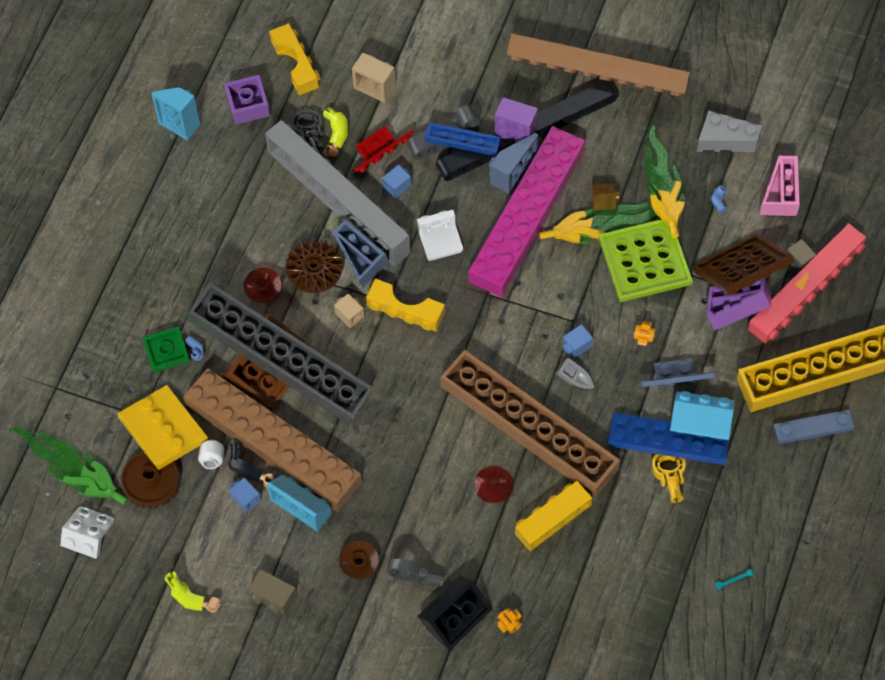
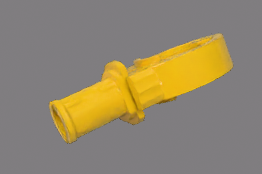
[652,454,686,503]

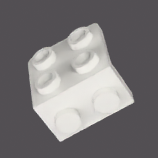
[417,210,463,261]
[60,507,114,559]

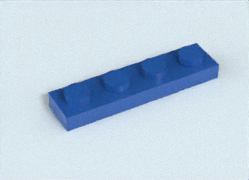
[425,122,501,156]

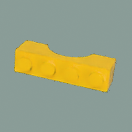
[269,23,320,96]
[366,279,445,332]

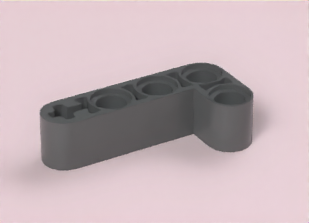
[407,104,479,160]

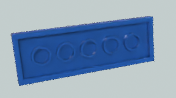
[608,413,729,465]

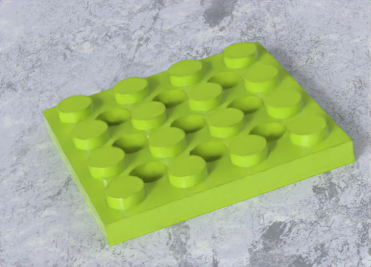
[598,219,693,303]

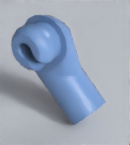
[711,185,727,214]
[185,335,204,361]

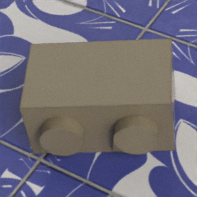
[248,569,297,614]

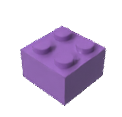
[224,75,270,125]
[495,97,538,142]

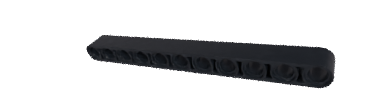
[435,80,619,181]

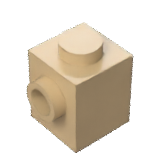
[334,294,364,328]

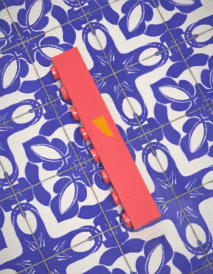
[748,224,866,344]

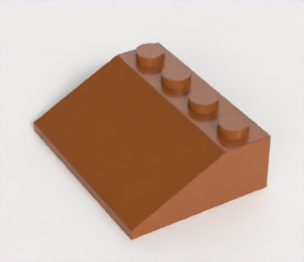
[221,314,315,410]

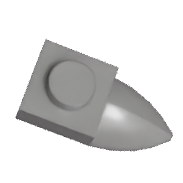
[556,358,594,389]

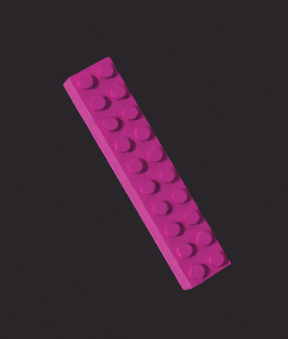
[468,126,586,297]

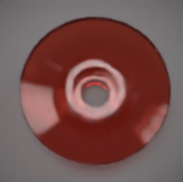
[244,268,282,302]
[474,466,513,503]

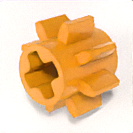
[634,321,655,346]
[497,608,522,634]

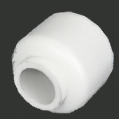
[198,440,225,470]

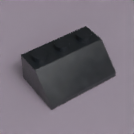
[417,575,493,650]

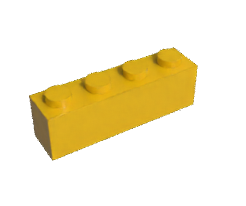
[515,481,592,551]

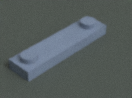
[773,410,855,445]

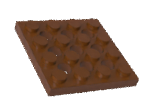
[692,234,794,295]

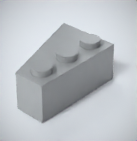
[697,111,762,152]

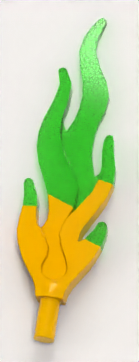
[644,124,685,238]
[539,202,657,243]

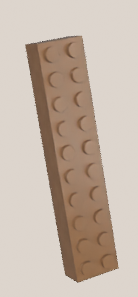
[507,33,692,97]
[440,350,620,498]
[183,368,362,512]

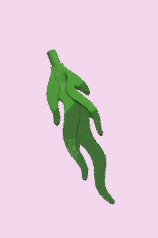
[10,428,128,505]

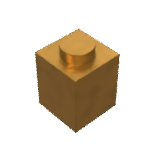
[592,183,619,211]

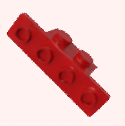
[351,126,414,174]

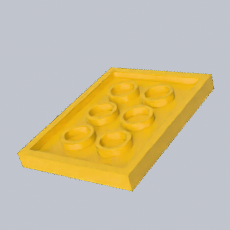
[117,385,208,470]

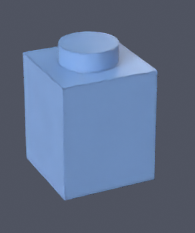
[382,165,411,199]
[562,324,593,359]
[229,478,261,513]

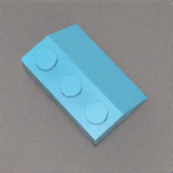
[151,87,201,141]
[670,391,735,440]
[267,475,332,532]

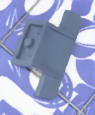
[640,359,717,387]

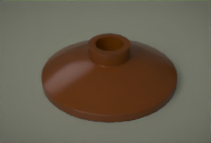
[339,541,379,579]

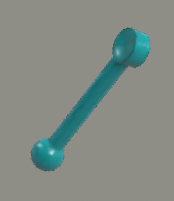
[715,569,754,590]

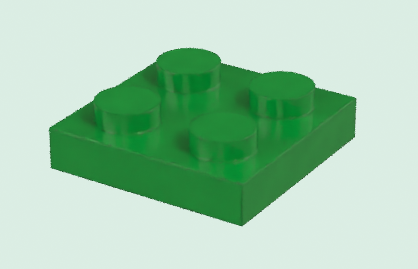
[142,326,190,373]

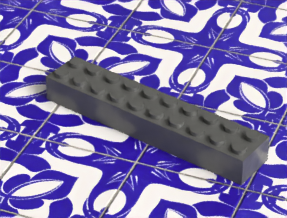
[186,282,373,425]

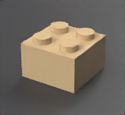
[352,53,396,103]

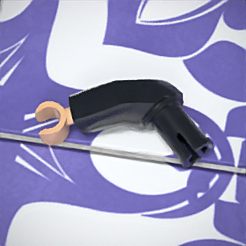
[228,442,275,488]

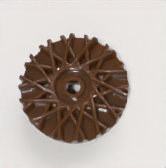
[286,238,342,293]
[121,452,181,509]

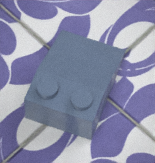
[489,133,538,194]

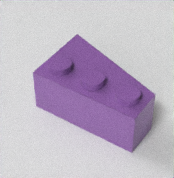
[707,278,771,330]

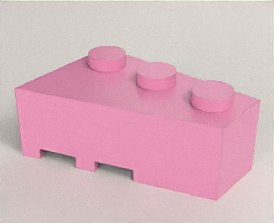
[759,156,800,216]

